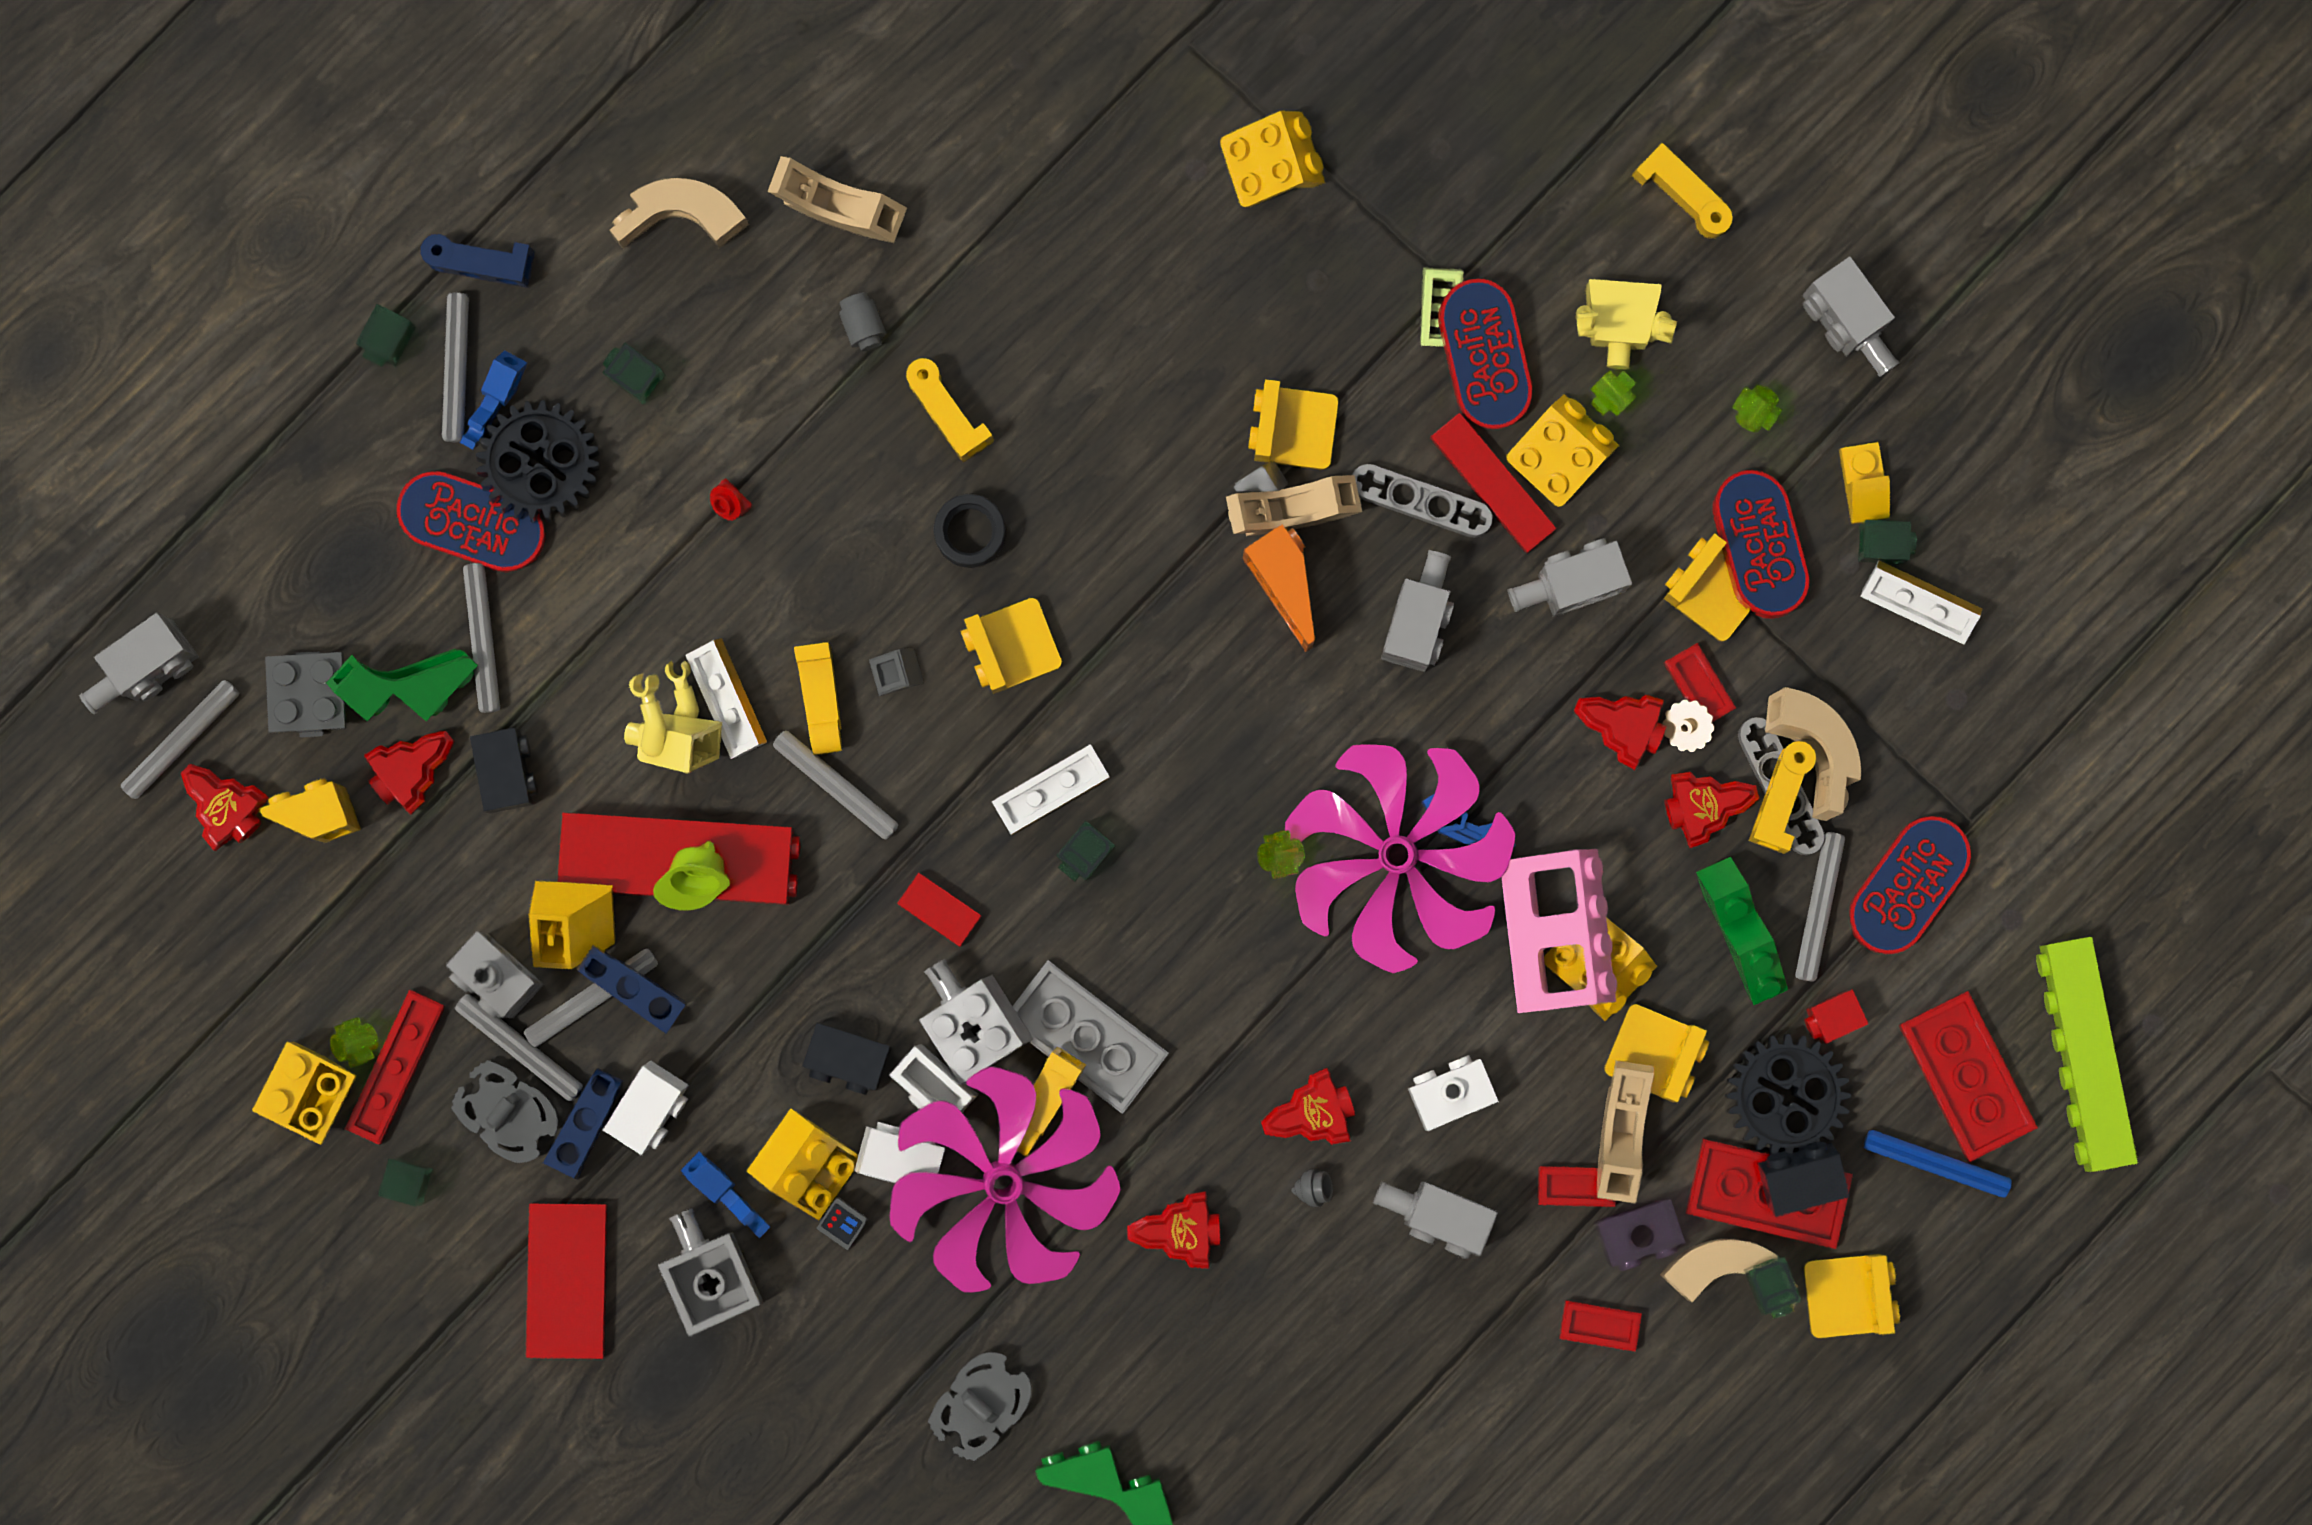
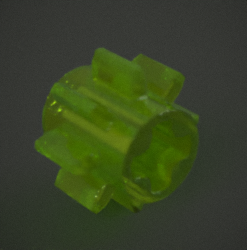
[1590,370,1637,417]
[1732,385,1782,432]
[1257,830,1305,879]
[330,1017,379,1068]

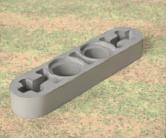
[1352,464,1492,538]
[1738,717,1825,855]

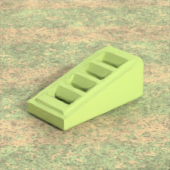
[1420,268,1463,346]

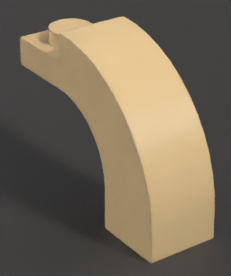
[768,156,907,243]
[610,178,749,248]
[1226,475,1362,536]
[1765,687,1861,821]
[1597,1060,1654,1203]
[1660,1239,1801,1310]

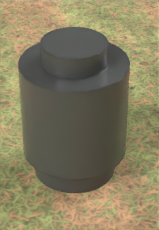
[839,292,887,352]

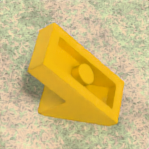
[1839,442,1890,524]

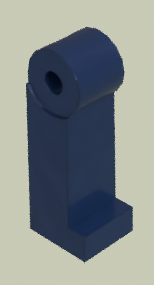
[421,234,535,288]
[577,945,686,1034]
[543,1068,624,1180]

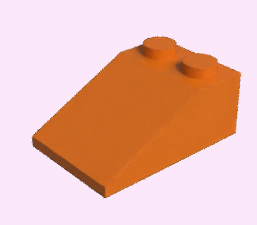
[1243,524,1315,652]

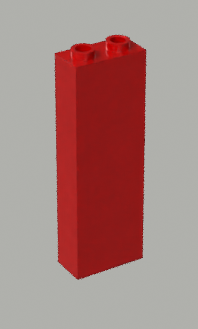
[557,813,800,905]

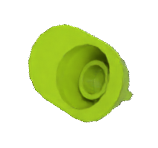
[653,841,730,910]

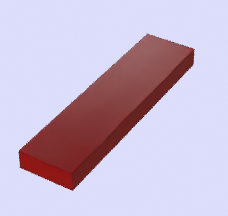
[1430,413,1557,554]
[345,990,446,1145]

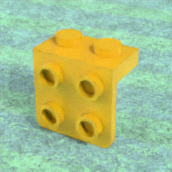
[1221,111,1325,207]
[1248,379,1338,470]
[1507,395,1619,506]
[1663,533,1750,641]
[960,598,1062,694]
[1544,917,1657,1021]
[1604,1004,1709,1102]
[1804,1254,1900,1338]

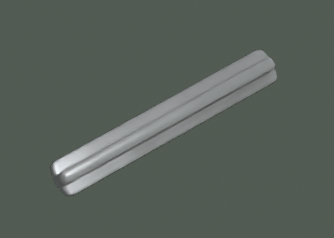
[442,293,469,442]
[463,563,500,713]
[121,680,239,799]
[773,731,898,839]
[1795,832,1845,982]
[524,949,658,1047]
[455,994,583,1101]

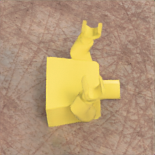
[1576,279,1677,369]
[624,661,722,773]

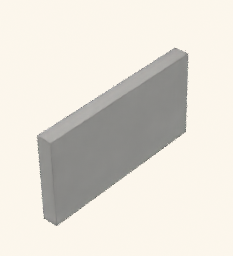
[1013,961,1169,1114]

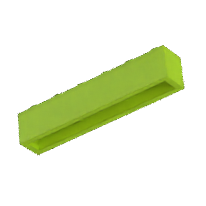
[2036,937,2138,1172]

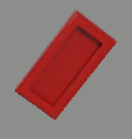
[1664,643,1736,722]
[897,872,982,947]
[1538,1166,1615,1207]
[1559,1300,1642,1352]

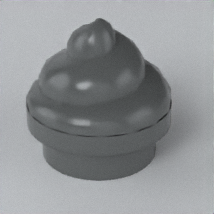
[1291,1169,1333,1207]

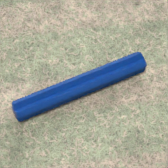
[1864,1130,2012,1198]

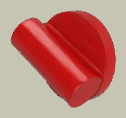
[710,478,753,520]

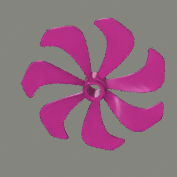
[1285,744,1516,973]
[890,1066,1120,1292]

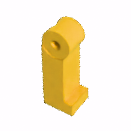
[1632,143,1733,238]
[907,358,994,463]
[794,642,842,755]
[1748,741,1816,854]
[1017,1046,1086,1157]

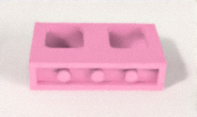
[1501,849,1617,1013]

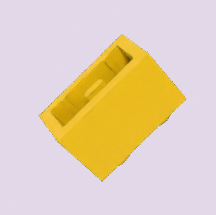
[260,779,361,843]
[529,881,615,969]
[252,1042,357,1145]
[747,1109,859,1220]

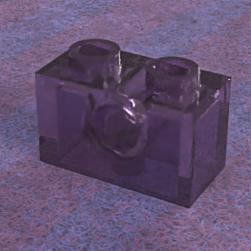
[1594,1198,1685,1271]

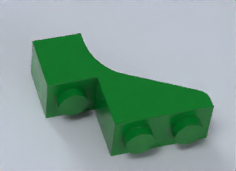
[326,648,478,721]
[1696,857,1788,1005]
[1035,1441,1173,1525]

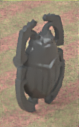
[451,1060,558,1163]
[928,1352,1031,1461]

